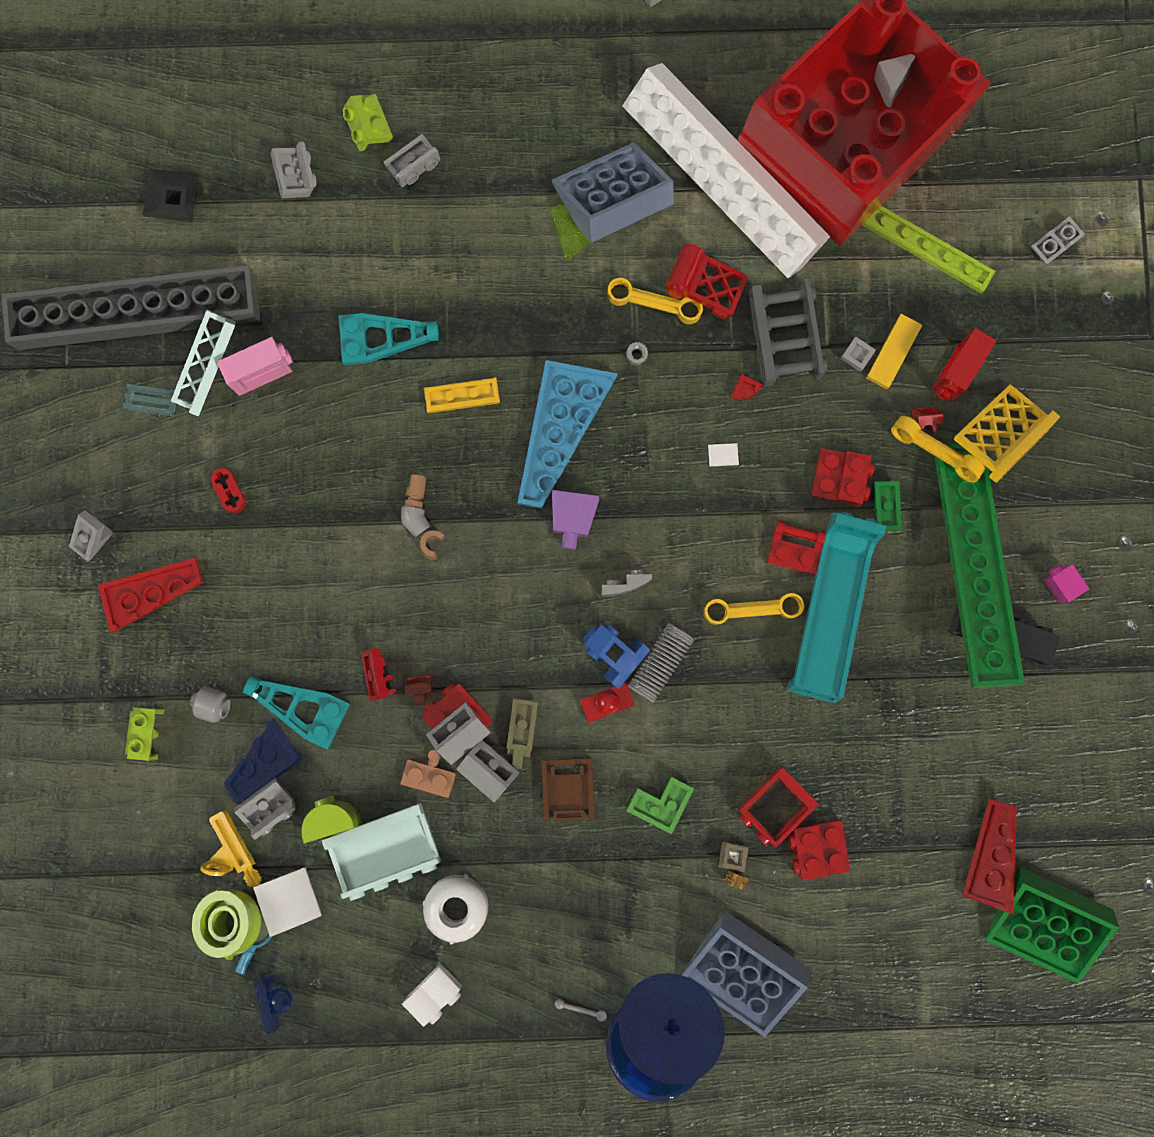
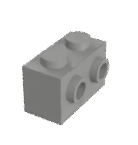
[426,702,491,765]
[456,740,519,802]

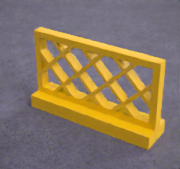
[954,384,1060,483]

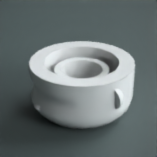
[423,874,488,944]

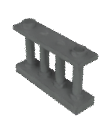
[748,278,827,387]

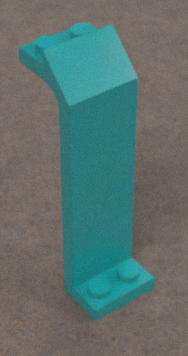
[787,512,886,704]

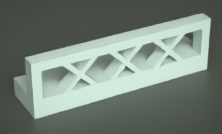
[171,310,236,416]

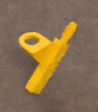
[200,810,262,890]

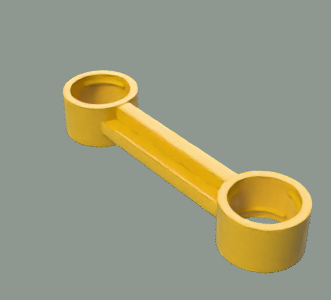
[607,278,703,324]
[891,416,986,483]
[703,593,804,625]

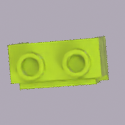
[125,707,164,761]

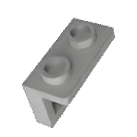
[384,134,440,188]
[270,141,316,198]
[234,777,296,840]

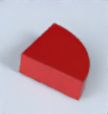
[730,374,763,400]

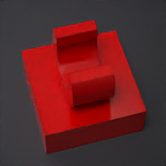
[911,407,943,434]

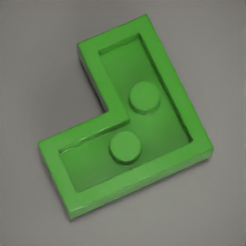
[626,777,694,834]

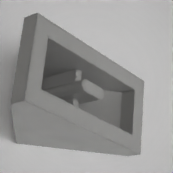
[874,54,916,108]

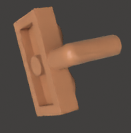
[400,749,456,798]

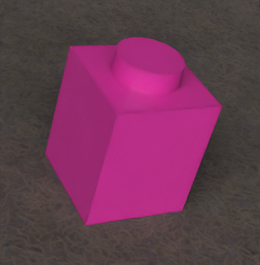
[1043,564,1089,604]

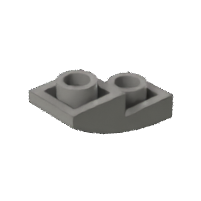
[1031,216,1085,265]
[601,570,652,597]

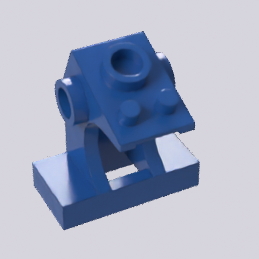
[582,624,650,689]

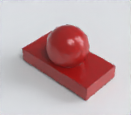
[580,682,635,723]

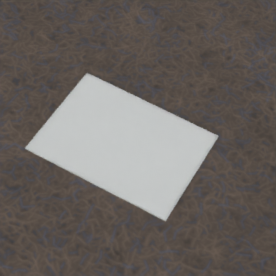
[708,443,739,466]

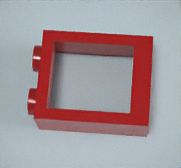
[931,328,996,402]
[737,766,819,847]

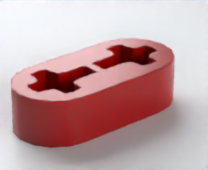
[211,468,246,514]

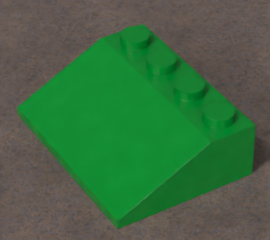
[985,867,1119,984]

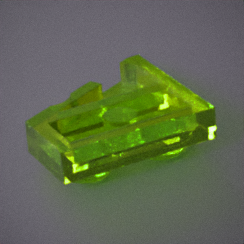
[551,201,590,262]

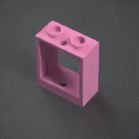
[217,337,293,396]

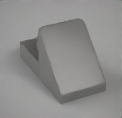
[69,510,112,562]

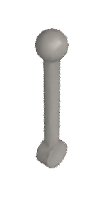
[555,999,607,1021]

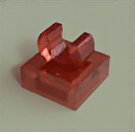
[405,675,433,705]

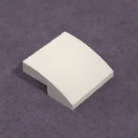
[253,867,322,937]

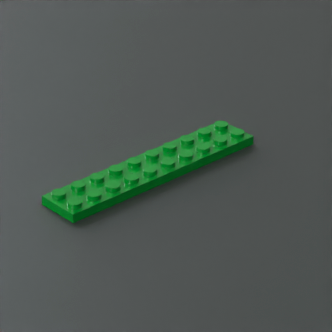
[934,444,1025,689]

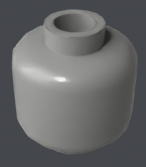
[190,687,231,723]

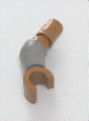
[401,475,444,560]

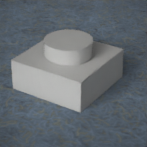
[840,337,876,372]

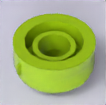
[192,888,261,960]

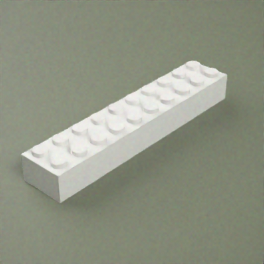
[622,63,830,278]

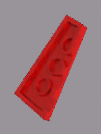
[98,558,204,633]
[962,798,1017,914]

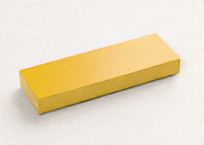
[866,314,922,389]
[424,378,500,413]

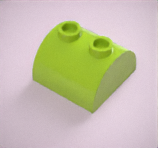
[302,795,362,843]

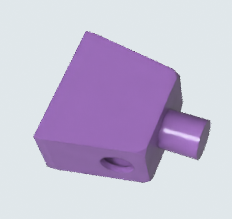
[552,490,599,550]

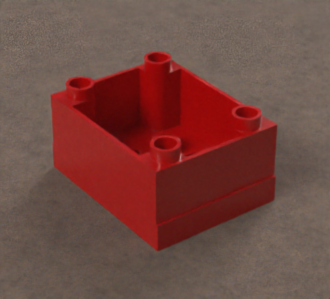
[737,0,991,247]

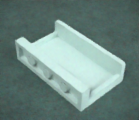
[322,803,441,901]

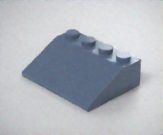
[552,142,674,243]
[680,911,811,1037]

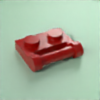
[767,520,826,575]

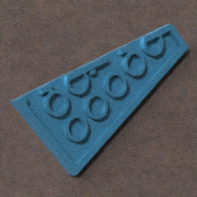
[518,360,618,509]

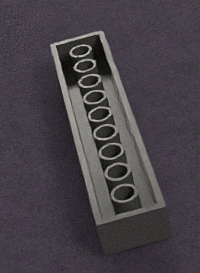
[1,265,261,350]

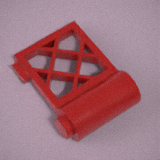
[665,243,748,320]

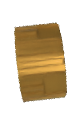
[724,870,749,890]

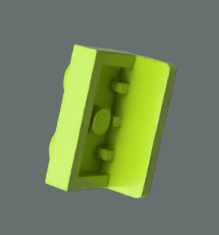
[343,94,393,151]

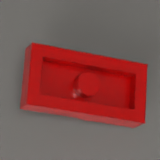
[361,648,396,702]

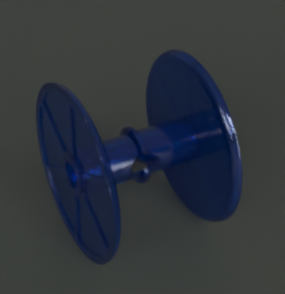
[605,973,725,1102]

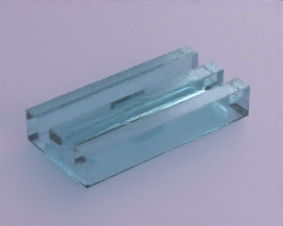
[123,384,176,416]

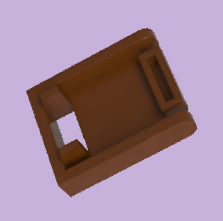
[542,758,594,821]

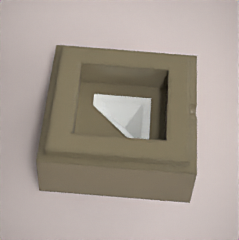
[718,842,749,873]

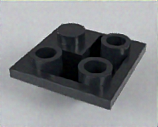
[143,169,198,221]

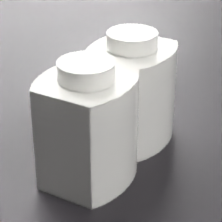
[402,963,462,1027]

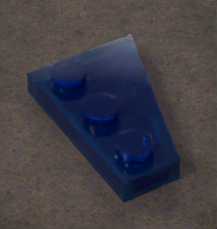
[224,718,302,805]

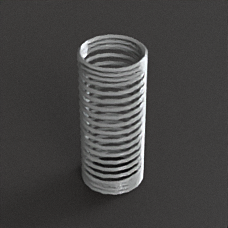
[628,623,694,703]

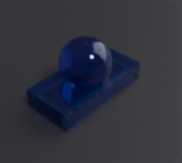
[254,975,293,1034]

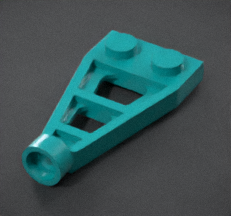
[339,313,439,365]
[243,675,350,750]

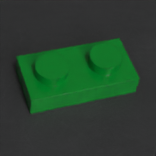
[873,481,902,532]

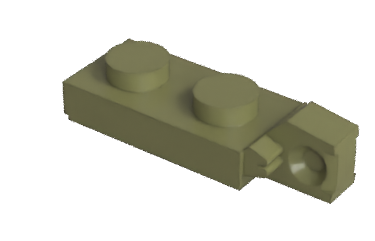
[507,698,538,770]

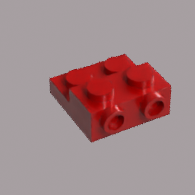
[810,448,875,507]
[421,683,494,729]
[788,820,850,880]

